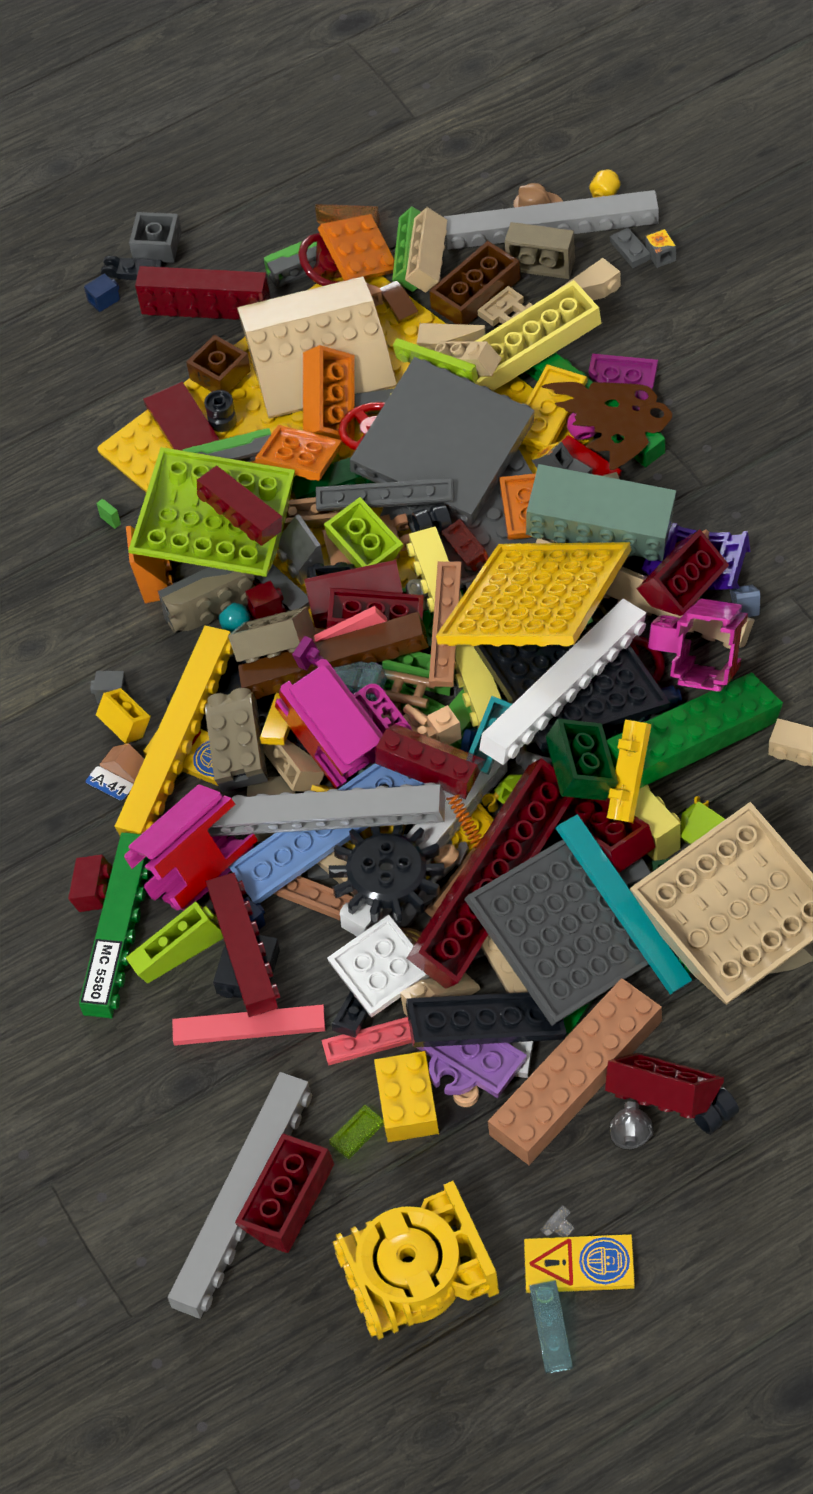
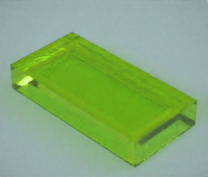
[329,1105,384,1159]

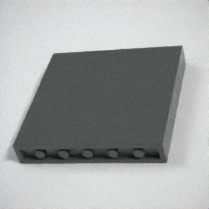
[350,357,535,526]

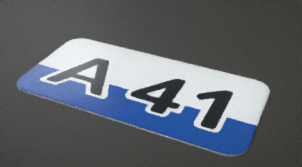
[86,766,133,800]

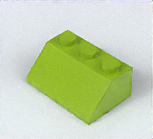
[324,497,403,568]

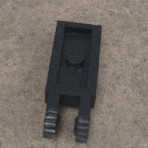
[101,255,163,280]

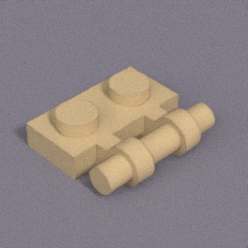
[478,286,533,327]

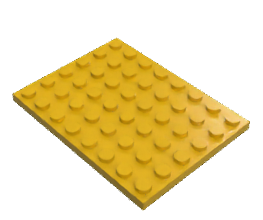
[436,542,631,646]

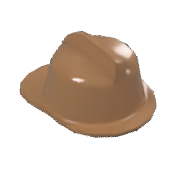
[514,183,563,208]

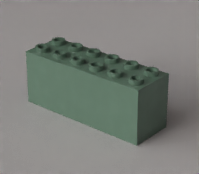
[526,464,676,561]

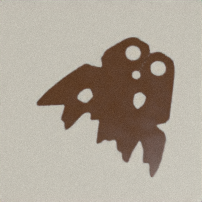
[542,382,673,470]

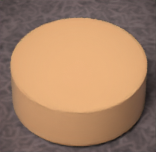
[434,844,459,868]
[453,1085,479,1107]

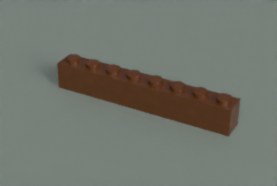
[238,612,429,699]

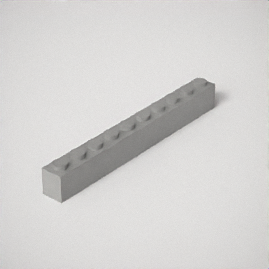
[444,190,659,250]
[207,783,446,837]
[168,1072,312,1319]

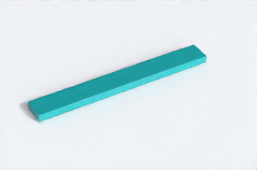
[555,814,692,995]

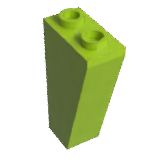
[126,901,223,983]

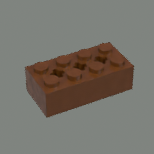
[429,241,521,325]

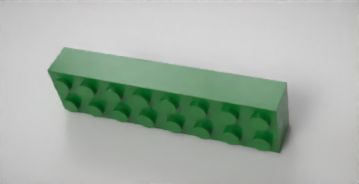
[606,672,783,788]

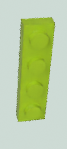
[393,338,478,383]

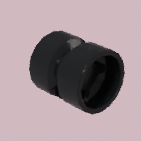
[204,390,237,432]
[412,503,452,535]
[693,1086,739,1134]

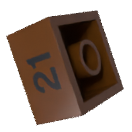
[186,335,251,392]

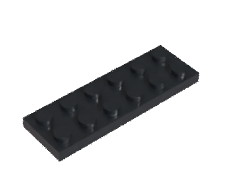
[406,992,566,1048]

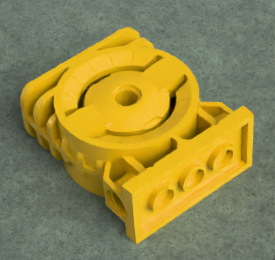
[333,1181,499,1340]

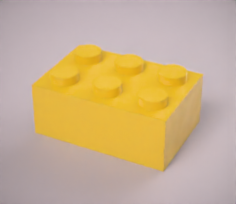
[374,1051,439,1142]

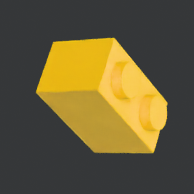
[96,688,151,744]

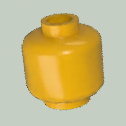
[589,170,621,198]

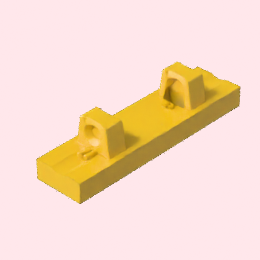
[607,720,652,823]

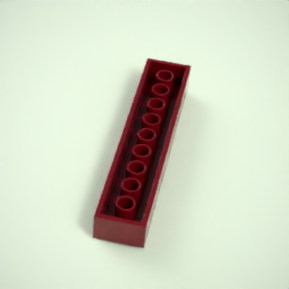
[406,758,574,989]

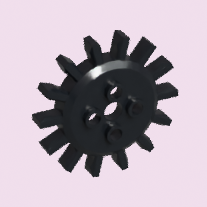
[329,825,444,923]

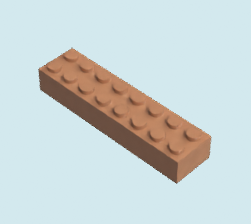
[488,978,662,1165]

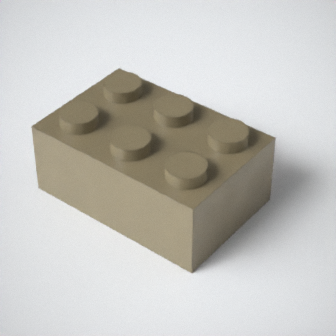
[505,222,575,279]
[228,607,316,663]

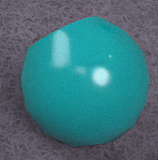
[219,602,251,633]

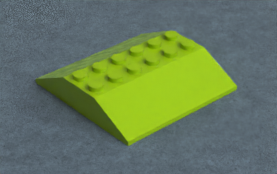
[128,447,295,577]

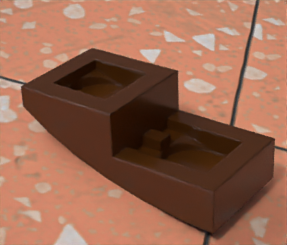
[380,280,418,324]

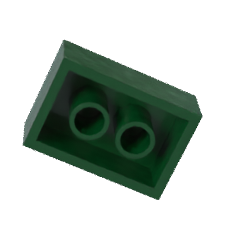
[546,719,618,801]

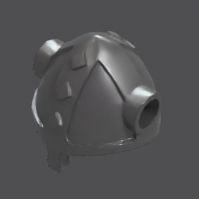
[516,739,553,771]
[610,1102,653,1149]

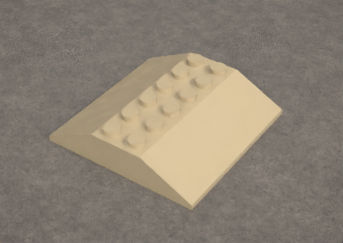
[237,276,397,419]
[630,802,813,1005]

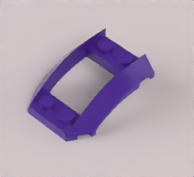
[642,523,751,590]

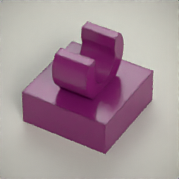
[292,636,324,670]

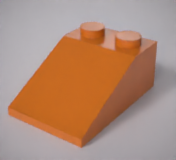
[126,526,174,603]

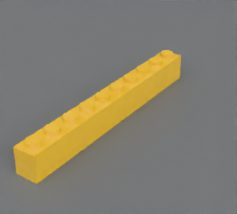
[115,626,234,836]

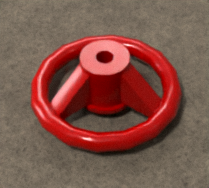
[338,402,386,450]

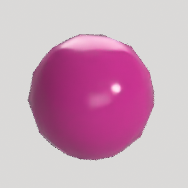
[567,413,596,440]

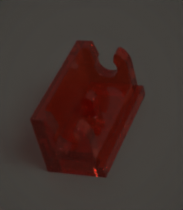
[441,519,489,571]

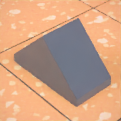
[730,585,760,617]

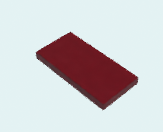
[143,381,220,451]

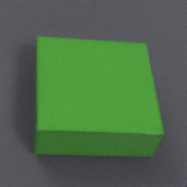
[96,499,121,529]

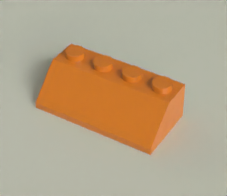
[303,345,355,440]

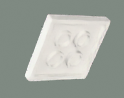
[327,915,430,1018]

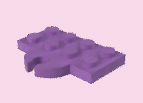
[412,1043,527,1098]

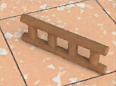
[343,666,435,708]

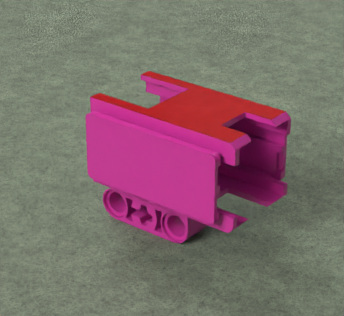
[648,599,748,691]
[275,659,412,789]
[124,785,258,911]

